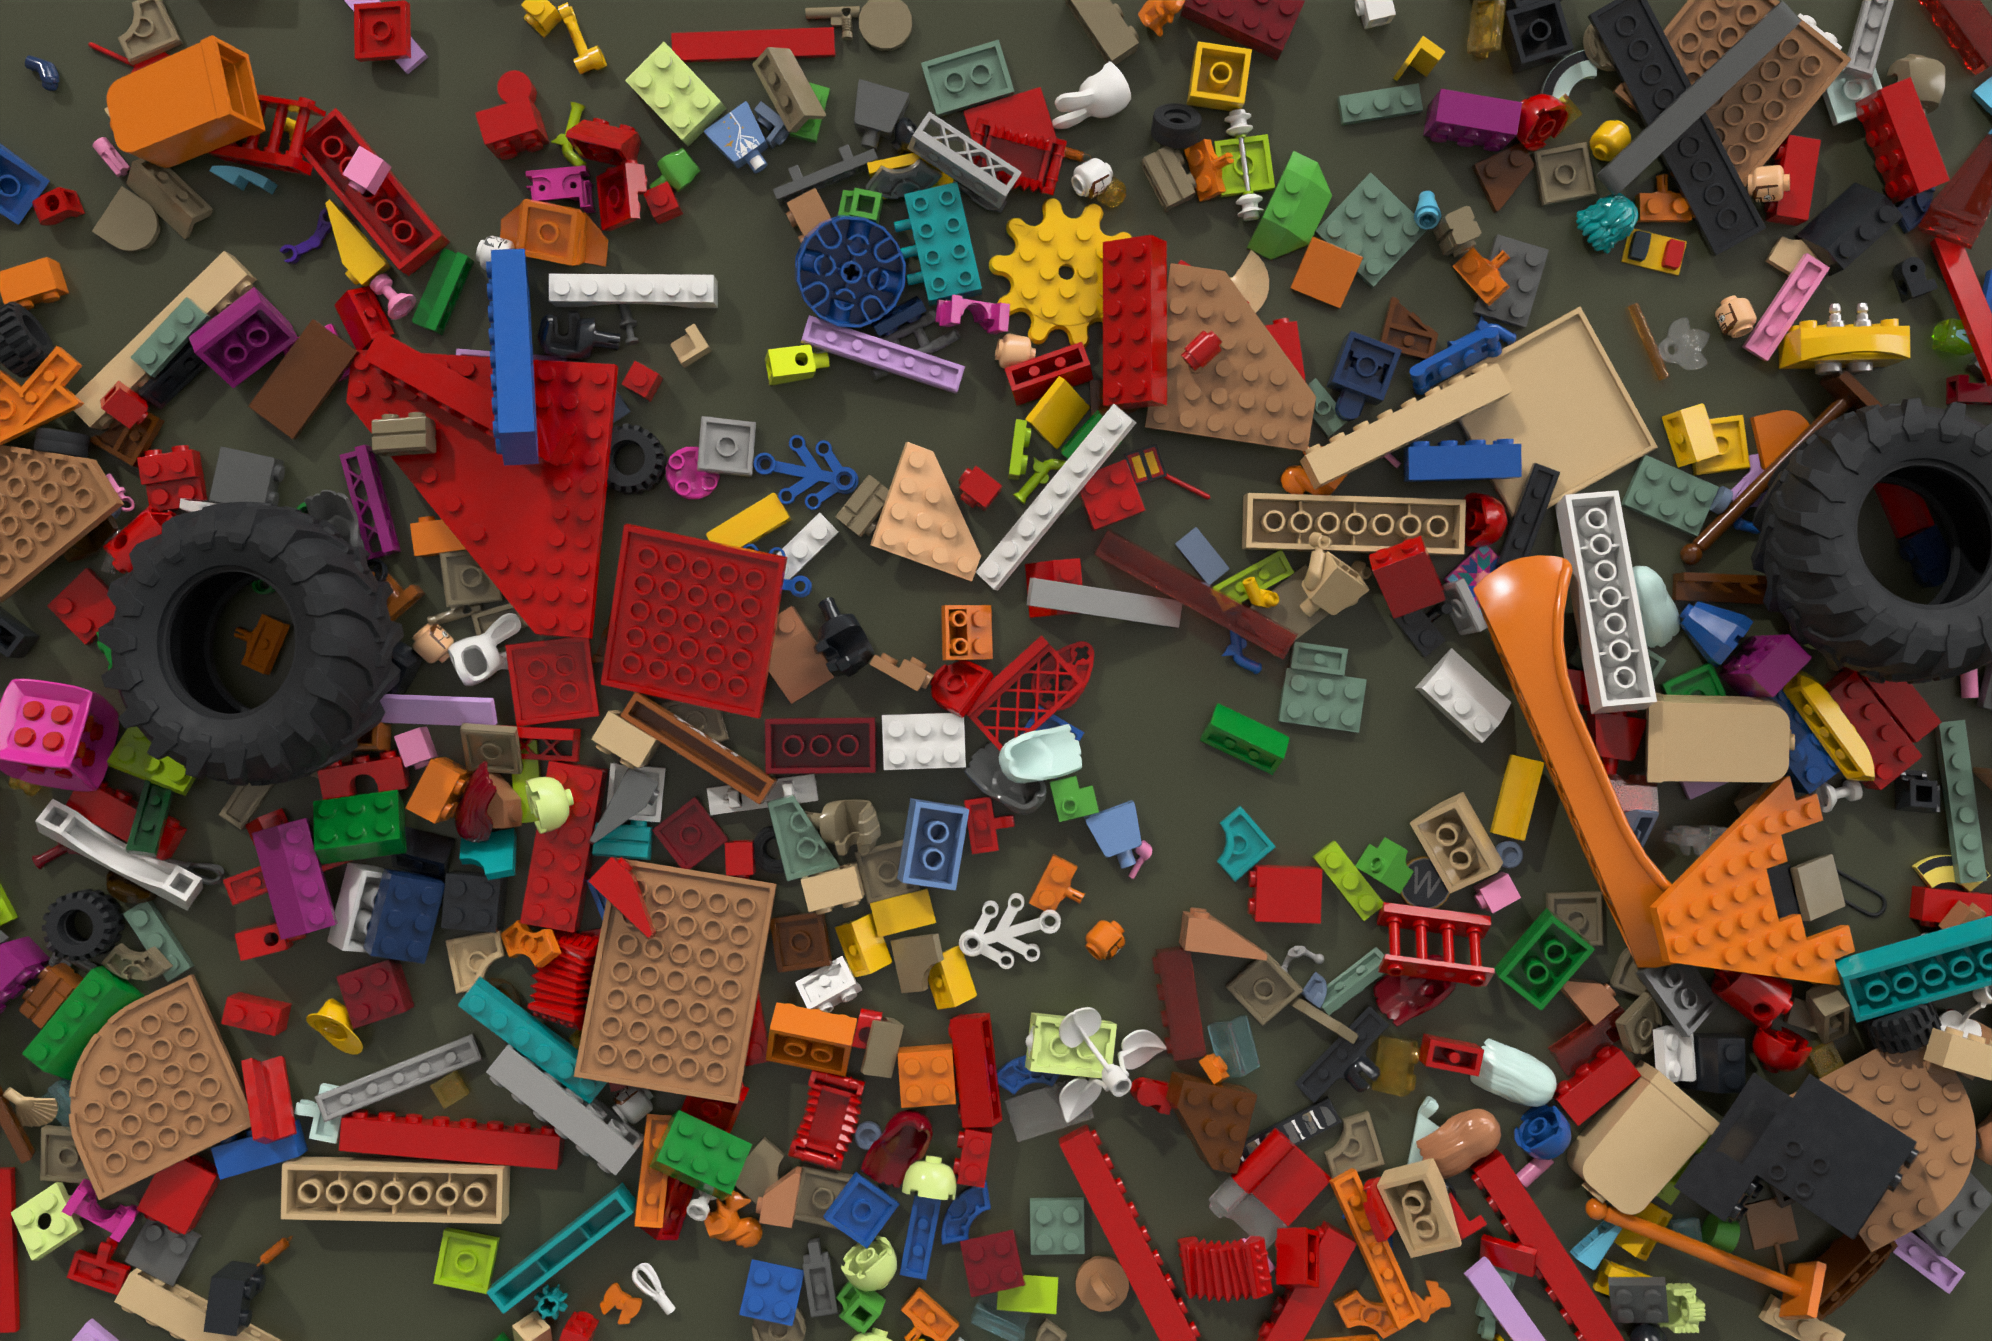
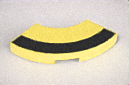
[1912,855,1990,892]

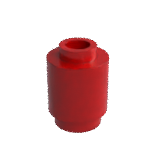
[1181,330,1222,371]

